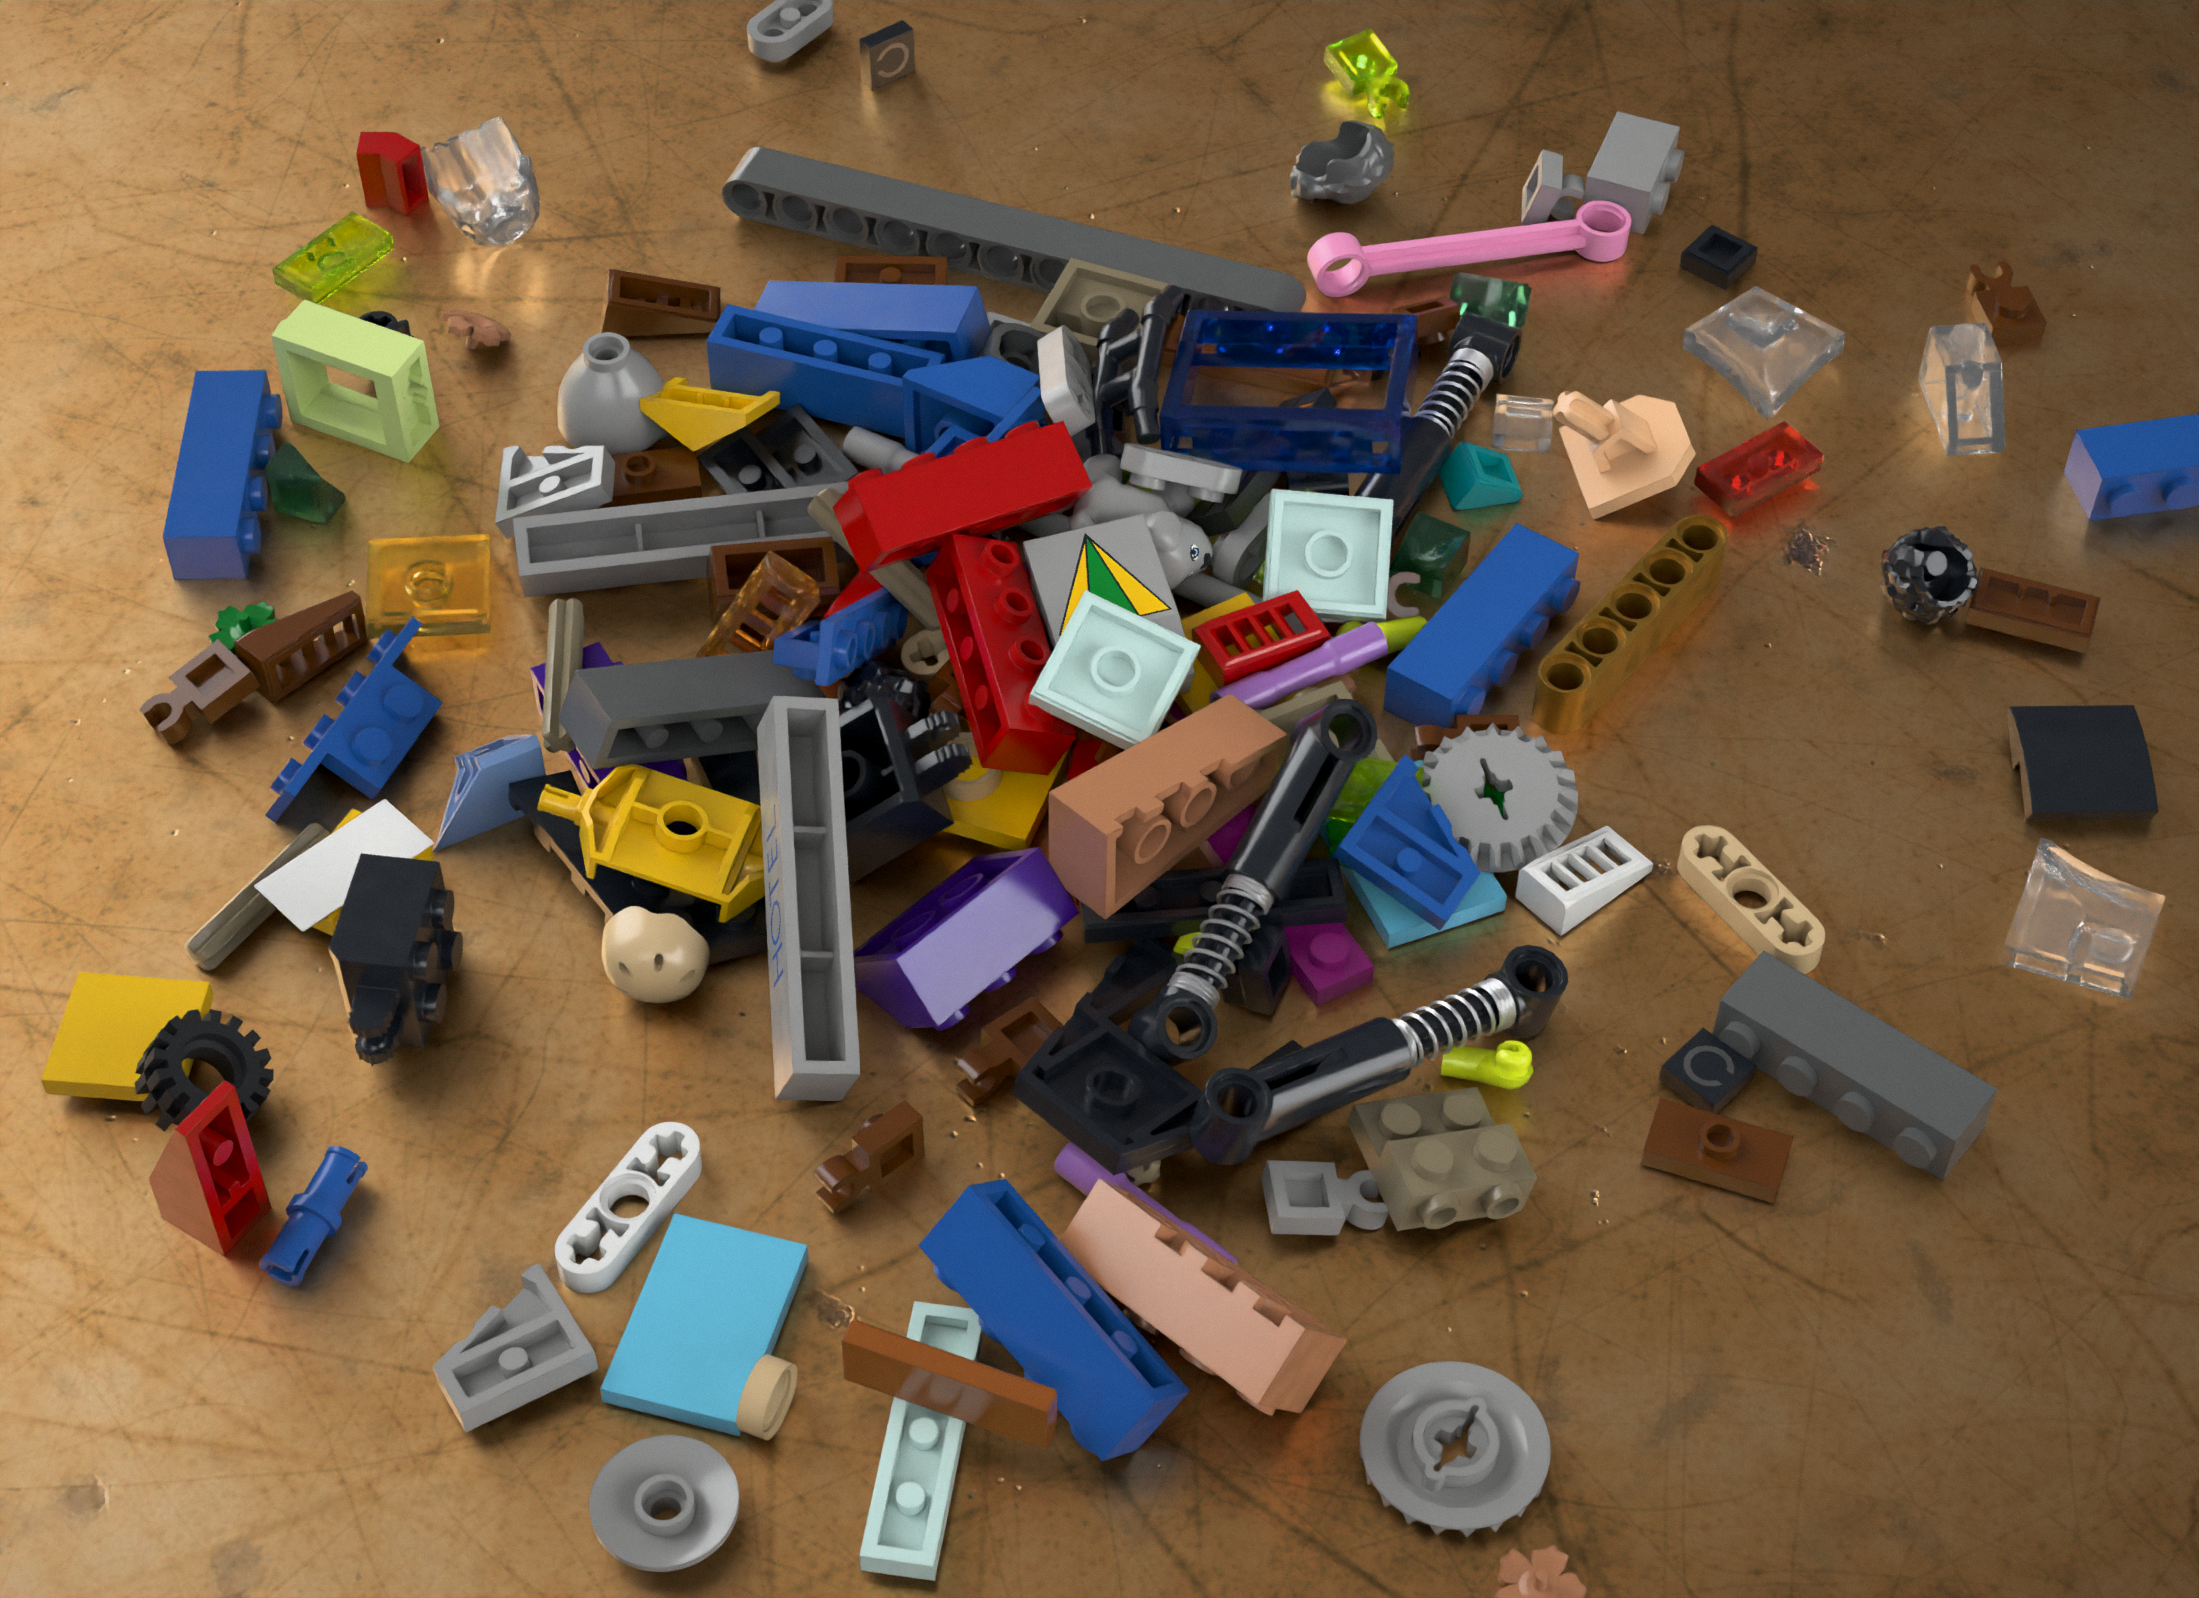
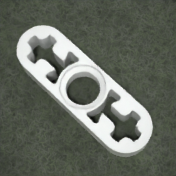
[555,1122,702,1293]

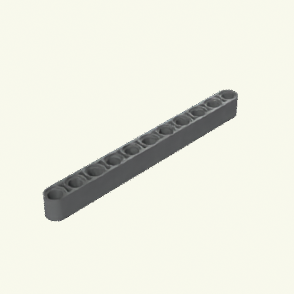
[722,147,1307,337]

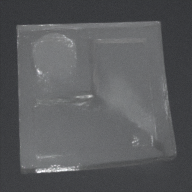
[1682,286,1846,420]
[2000,838,2166,1000]

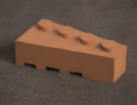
[1049,693,1288,920]
[1060,1178,1347,1416]

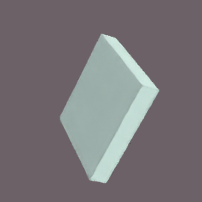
[1262,489,1393,623]
[1028,590,1201,750]

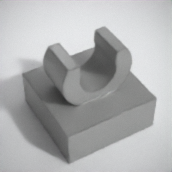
[1521,149,1584,225]

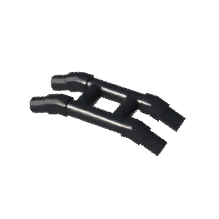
[1084,285,1184,457]

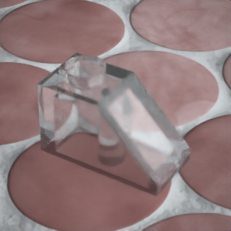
[1918,323,2006,456]

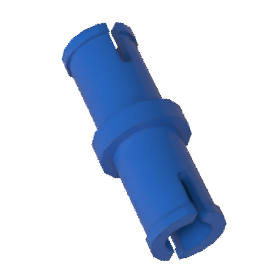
[259,1145,368,1287]

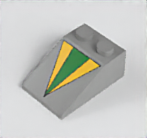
[1023,514,1195,695]

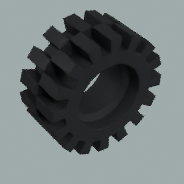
[135,1009,274,1132]

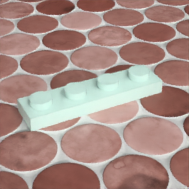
[859,1301,984,1581]

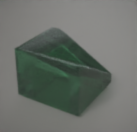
[1450,272,1532,328]
[265,442,345,526]
[1389,512,1471,600]

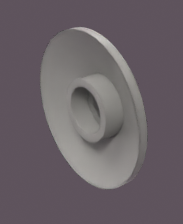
[589,1435,740,1572]

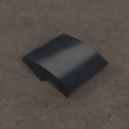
[697,404,860,495]
[2007,705,2159,821]

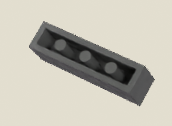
[558,650,826,770]
[1712,950,1998,1181]

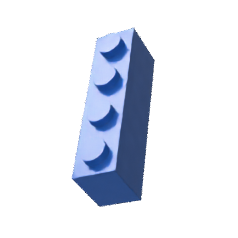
[754,281,991,363]
[706,304,945,438]
[163,370,283,579]
[2064,414,2199,521]
[1383,523,1580,728]
[918,1179,1190,1461]

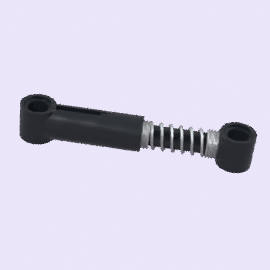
[1354,312,1522,557]
[1128,699,1378,1067]
[1189,945,1568,1165]

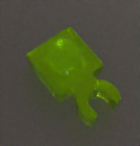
[1324,28,1410,119]

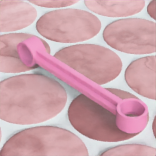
[1307,200,1631,297]

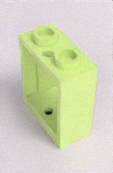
[271,299,440,463]

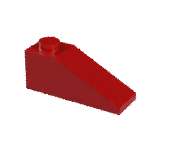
[149,1080,272,1257]

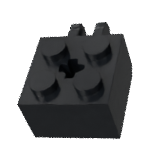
[839,696,973,885]
[329,853,463,1066]

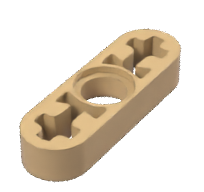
[1677,825,1825,974]

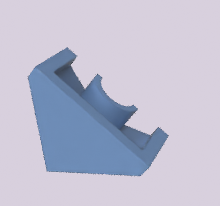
[433,734,546,852]

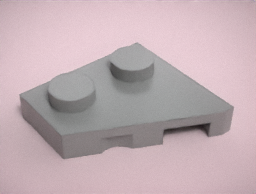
[432,1263,599,1432]

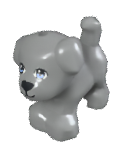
[1068,454,1213,590]

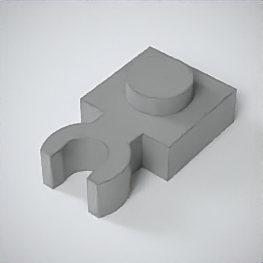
[1261,1160,1389,1235]

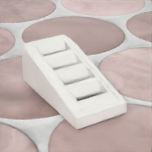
[1515,825,1653,936]

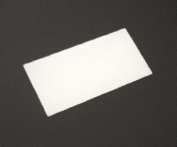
[254,799,434,932]

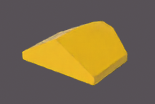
[639,377,780,452]

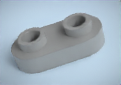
[747,0,834,62]
[1120,443,1242,503]
[1209,492,1271,589]

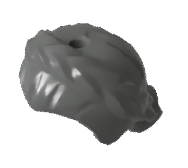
[1290,120,1394,204]

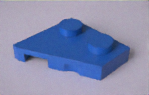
[1332,754,1481,931]

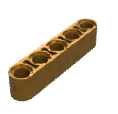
[1532,514,1728,734]

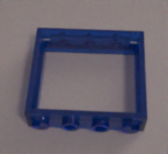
[1159,310,1418,474]

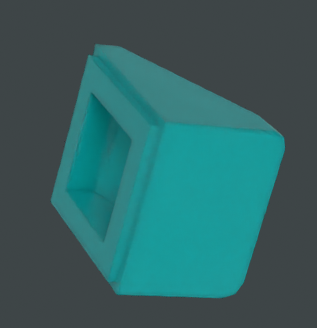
[1439,441,1523,510]

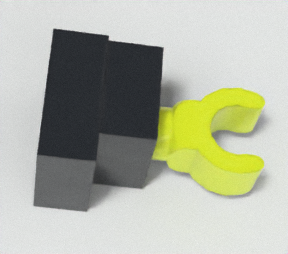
[1173,923,1293,1015]

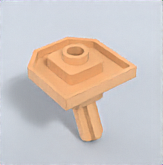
[1553,391,1696,520]

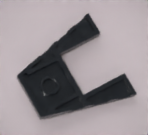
[508,750,768,965]
[1012,938,1303,1175]

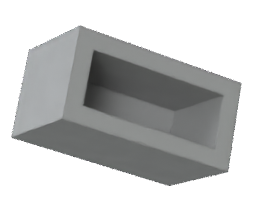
[1583,111,1684,235]

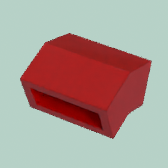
[356,132,429,216]

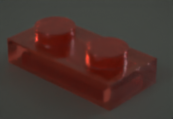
[1694,421,1824,518]

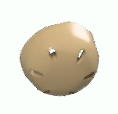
[601,906,710,1003]

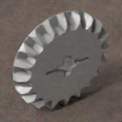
[1415,723,1578,872]
[1359,1361,1551,1538]

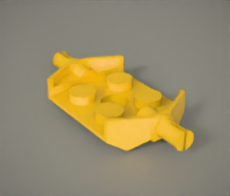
[537,764,765,923]

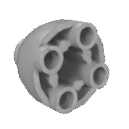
[557,332,670,455]

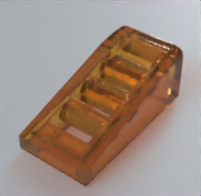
[696,551,820,658]

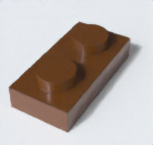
[834,255,948,285]

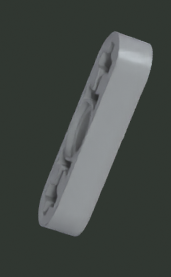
[1037,325,1095,437]

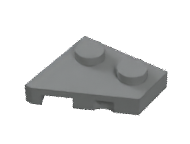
[495,446,615,539]

